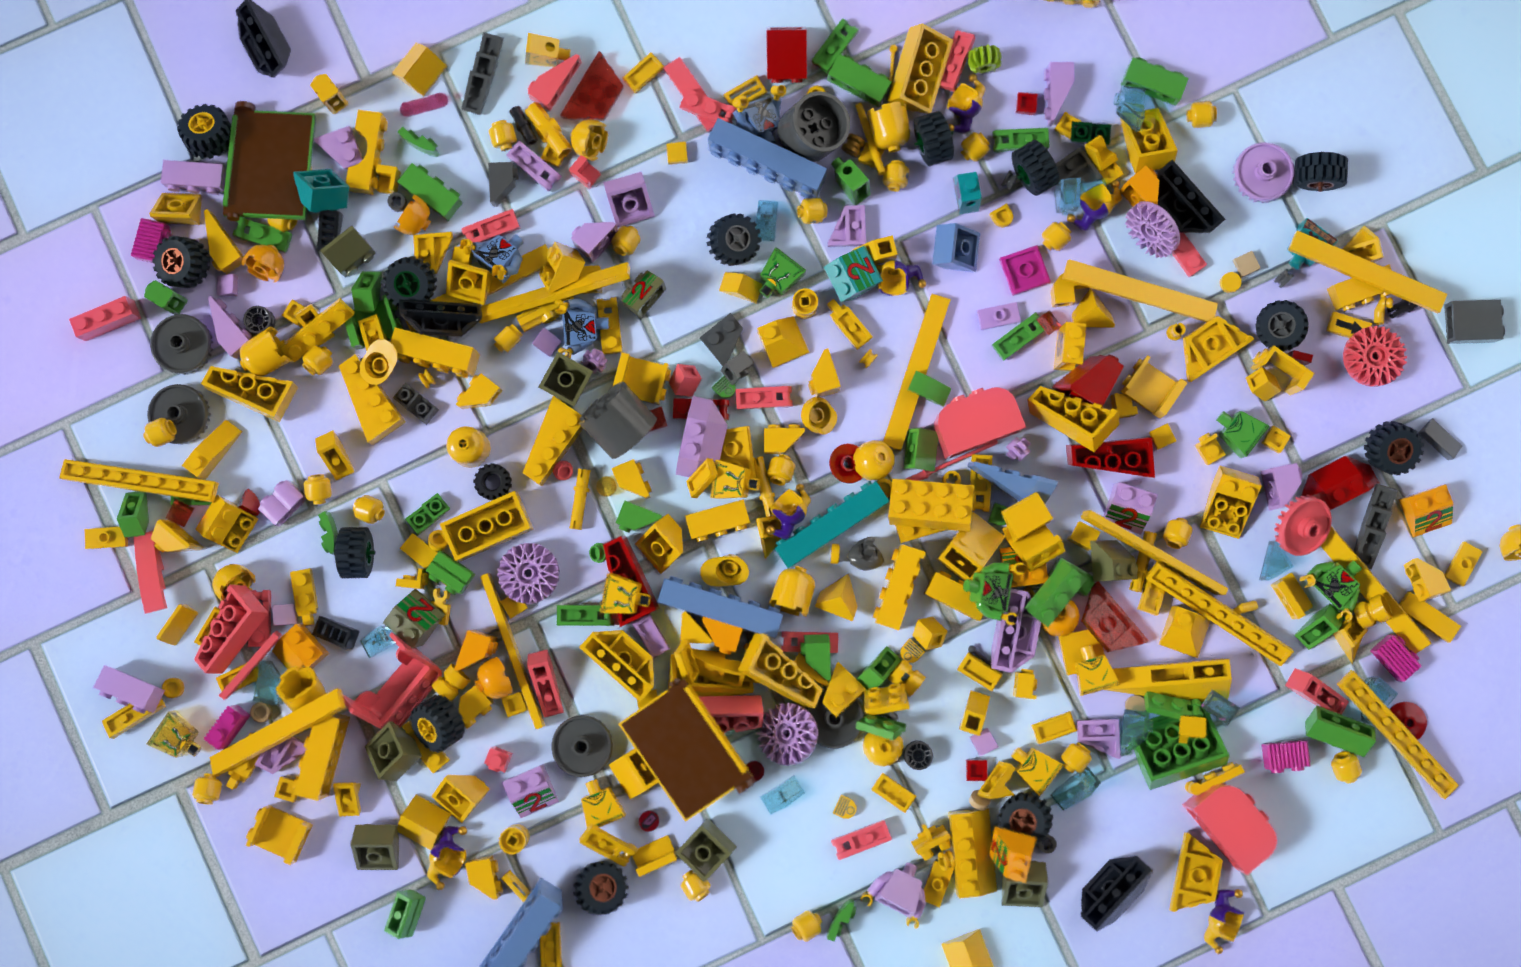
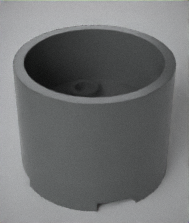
[777,91,850,162]
[579,381,657,459]

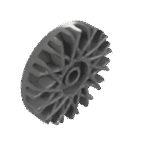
[150,314,214,375]
[147,384,211,445]
[805,688,864,749]
[551,715,613,777]

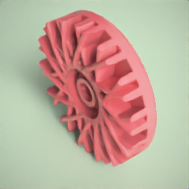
[1343,326,1407,387]
[1274,495,1332,556]

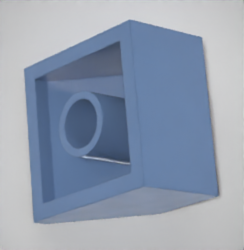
[933,223,980,272]

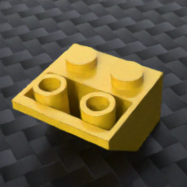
[539,242,585,292]
[195,495,259,553]
[609,748,658,799]

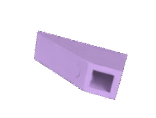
[1044,62,1074,126]
[208,296,253,359]

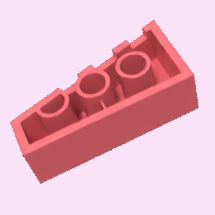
[194,584,269,674]
[698,695,764,735]

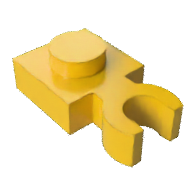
[431,588,451,626]

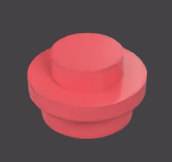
[553,460,573,480]

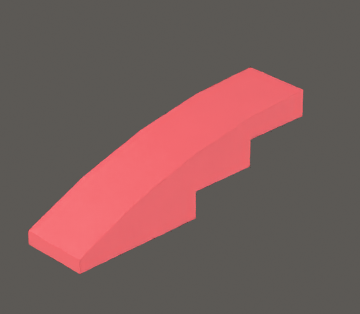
[134,531,168,614]

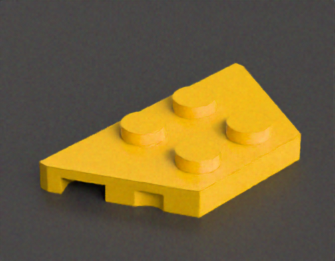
[1183,316,1254,382]
[1169,832,1223,912]

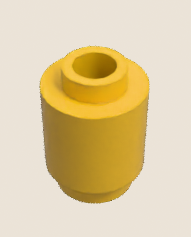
[493,324,523,353]

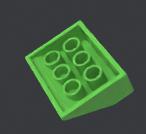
[1126,702,1230,790]

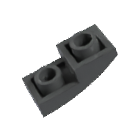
[393,382,439,425]

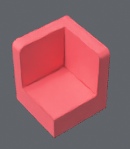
[569,155,601,189]
[669,364,702,397]

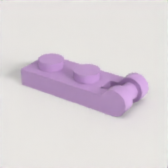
[506,140,561,192]

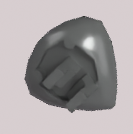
[847,537,884,571]

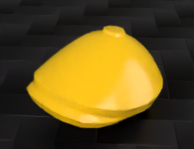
[801,397,837,435]

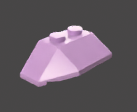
[676,396,728,478]
[991,588,1041,673]

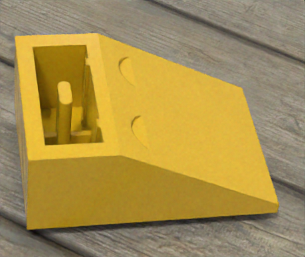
[1200,465,1262,539]
[936,512,1005,582]

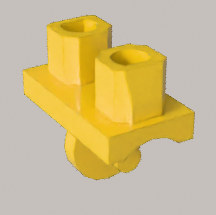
[911,823,951,860]

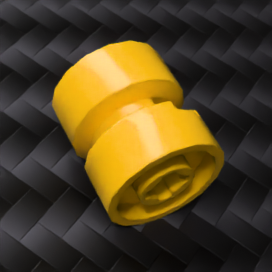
[792,288,818,319]
[1354,594,1393,629]
[887,659,926,697]
[432,664,471,701]
[499,824,530,854]

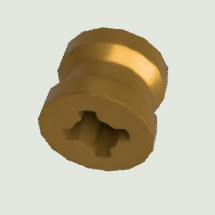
[841,133,866,158]

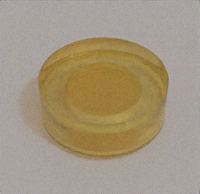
[596,476,617,497]

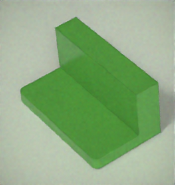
[903,428,938,472]

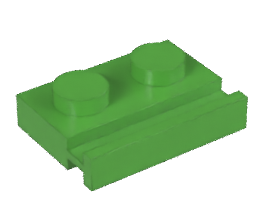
[856,714,907,740]

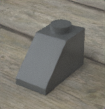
[488,162,519,207]

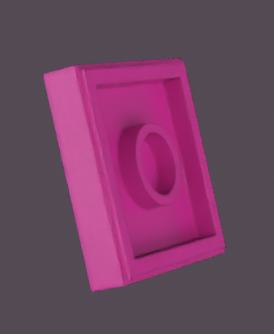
[999,245,1051,296]

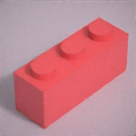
[69,296,142,341]

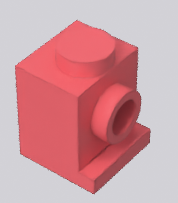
[484,746,513,773]

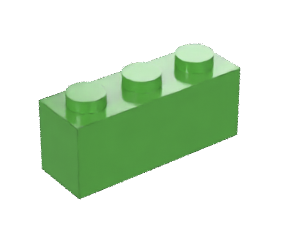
[827,54,892,108]
[1121,57,1189,106]
[397,163,463,221]
[1025,560,1087,627]
[1305,705,1376,757]

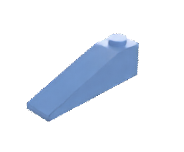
[967,462,1058,504]

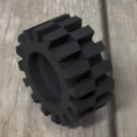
[473,463,512,500]

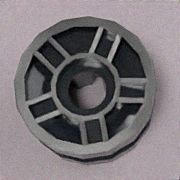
[243,306,276,335]
[903,740,933,770]

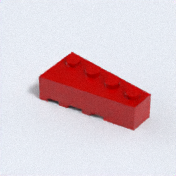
[1066,437,1155,478]
[603,535,660,627]

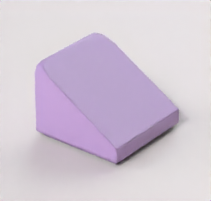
[217,274,238,296]
[532,328,562,357]
[272,604,298,626]
[969,728,998,756]

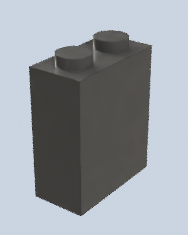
[1444,299,1505,344]

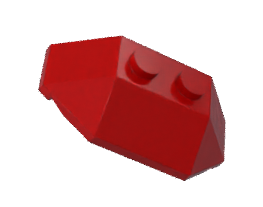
[1301,456,1380,510]

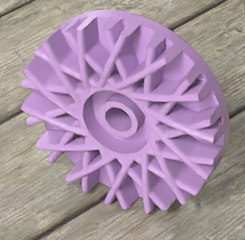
[1232,142,1295,203]
[1125,201,1180,258]
[497,543,560,604]
[757,703,818,766]

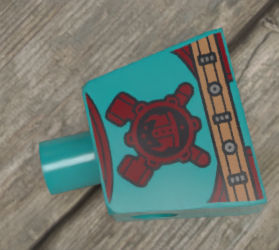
[953,172,982,215]
[1287,218,1338,269]

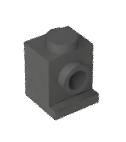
[720,351,754,386]

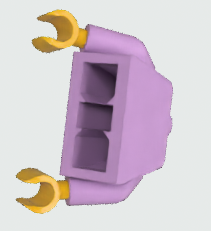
[860,863,926,929]

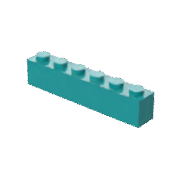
[775,481,890,568]

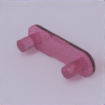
[400,93,448,117]

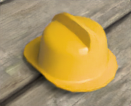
[360,339,398,385]
[700,554,749,587]

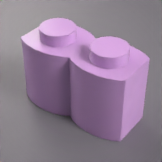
[258,480,306,527]

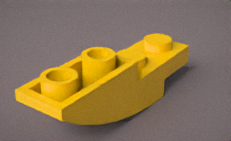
[692,649,761,687]

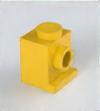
[1013,669,1037,700]

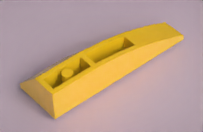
[1104,658,1232,702]

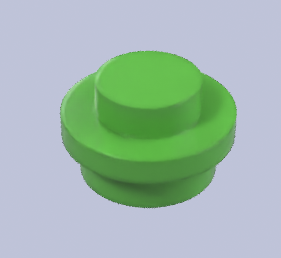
[589,543,606,563]

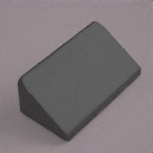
[1418,418,1462,460]

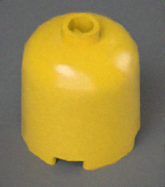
[867,102,910,153]
[240,327,292,376]
[446,426,491,468]
[768,566,815,617]
[276,666,326,712]

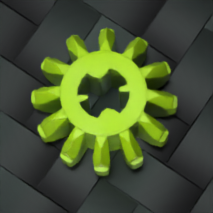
[968,44,1002,74]

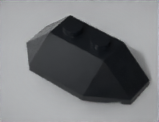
[235,0,291,78]
[1156,159,1226,233]
[399,299,482,337]
[1081,856,1153,932]

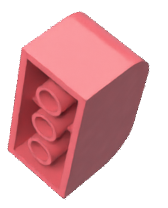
[934,387,1026,460]
[1182,783,1277,875]

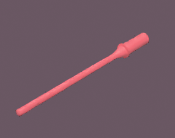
[905,440,998,481]

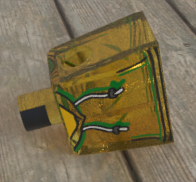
[146,710,202,758]

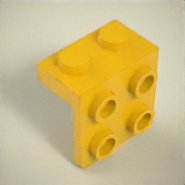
[864,683,910,715]

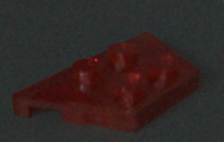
[560,51,624,121]
[1081,582,1149,653]

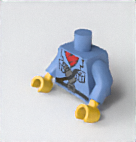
[733,85,786,143]
[460,234,524,284]
[554,298,609,358]

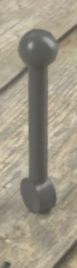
[968,645,1003,673]

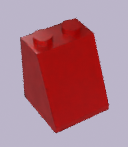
[766,27,807,83]
[1052,354,1124,407]

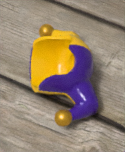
[947,74,985,134]
[1067,180,1122,231]
[875,260,926,296]
[766,484,811,539]
[427,826,467,890]
[1204,889,1245,954]

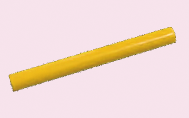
[855,103,886,176]

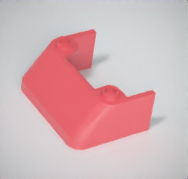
[343,632,442,729]

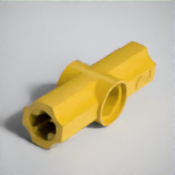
[525,102,573,159]
[516,296,574,333]

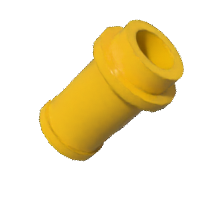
[1166,323,1186,341]

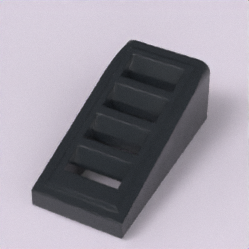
[317,210,343,251]
[312,616,360,649]

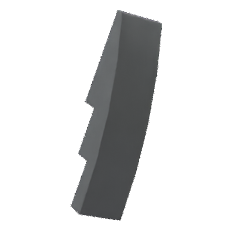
[461,32,504,115]
[1354,483,1398,570]

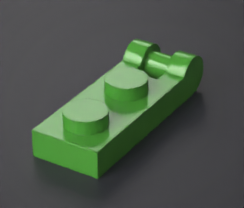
[811,18,859,73]
[992,128,1050,153]
[232,217,293,253]
[991,312,1048,361]
[557,605,614,626]
[1144,691,1204,719]

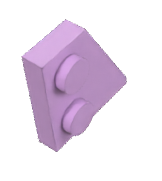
[314,125,363,171]
[827,205,866,247]
[1076,719,1121,759]
[255,736,306,774]

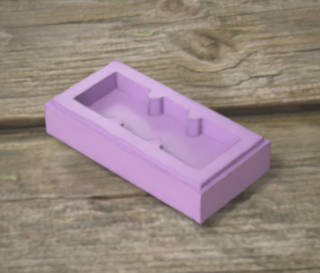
[977,302,1021,330]
[632,614,671,659]

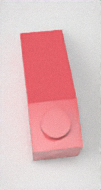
[528,54,582,111]
[527,649,564,718]
[1285,668,1349,715]

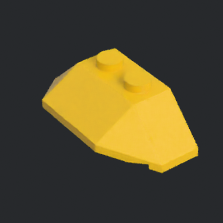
[579,630,654,702]

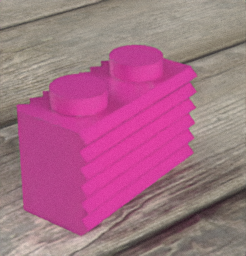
[131,218,171,263]
[1370,635,1422,682]
[204,705,251,750]
[1261,740,1311,773]

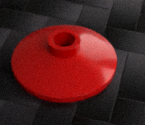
[829,443,862,484]
[1390,702,1427,740]

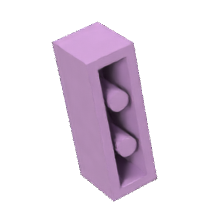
[161,160,227,195]
[93,665,165,714]

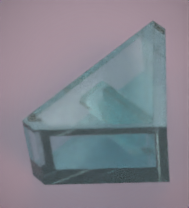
[756,200,778,241]
[1259,540,1294,581]
[360,625,396,658]
[1200,690,1240,727]
[760,775,805,814]

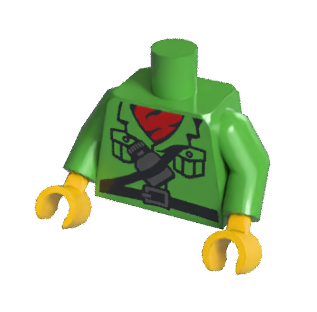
[1299,560,1362,624]
[963,562,1025,626]

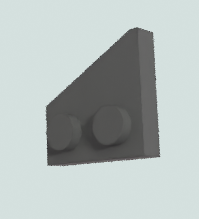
[1056,146,1103,187]
[700,313,743,367]

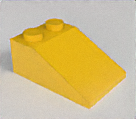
[1120,108,1178,174]

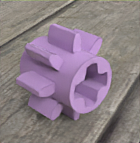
[581,349,608,374]
[1006,437,1031,461]

